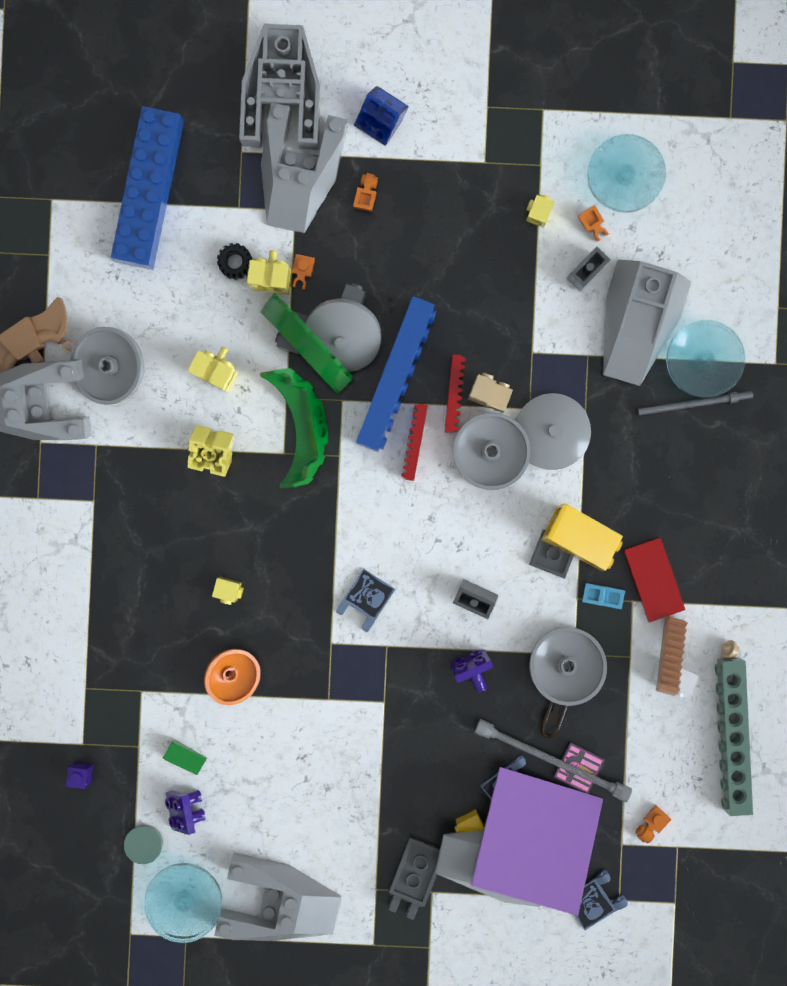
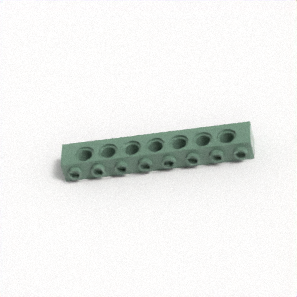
[715,658,753,816]

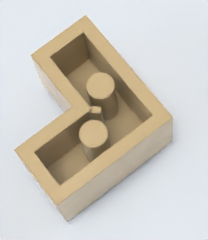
[467,373,513,413]

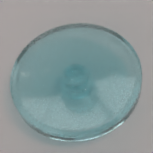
[587,134,666,213]
[666,320,745,398]
[144,863,222,943]

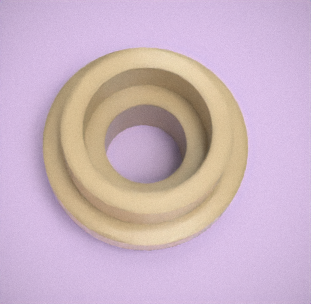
[721,640,739,659]

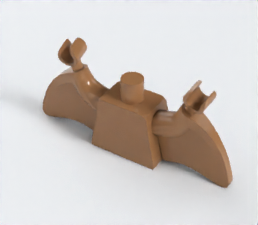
[0,297,75,373]

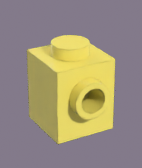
[526,195,555,228]
[212,577,244,605]

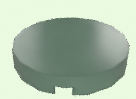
[124,825,163,864]

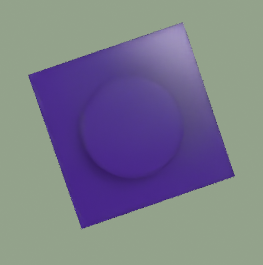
[66,762,93,789]

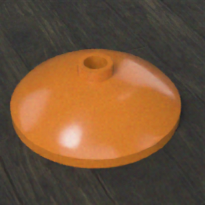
[204,649,260,705]

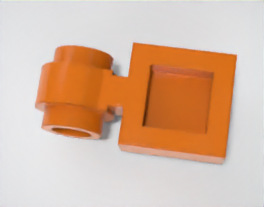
[353,173,378,212]
[635,805,672,844]

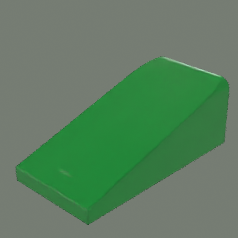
[163,739,207,775]

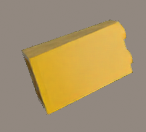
[541,503,623,571]

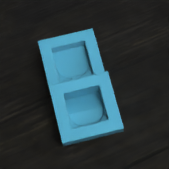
[582,583,625,609]

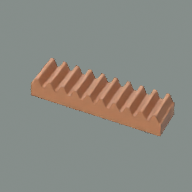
[656,616,688,696]

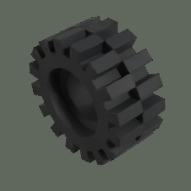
[217,243,252,280]

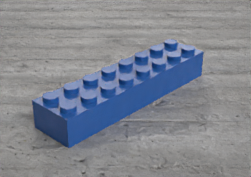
[110,106,184,270]
[356,296,437,452]

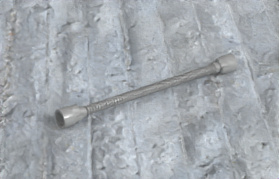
[474,719,632,802]

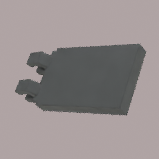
[388,836,440,920]

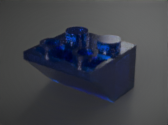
[354,86,409,146]

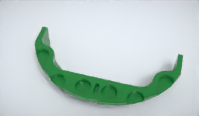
[260,293,354,395]
[260,368,328,488]

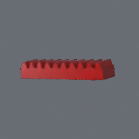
[444,355,466,433]
[401,404,428,481]

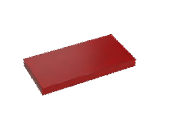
[623,538,685,623]

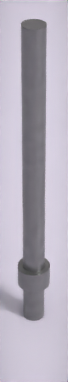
[637,391,753,416]

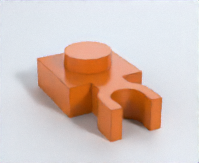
[577,205,609,242]
[292,254,315,290]

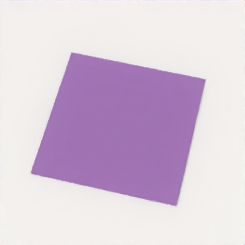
[471,767,603,916]

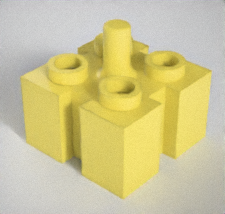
[247,250,292,295]
[188,346,238,392]
[188,425,234,477]

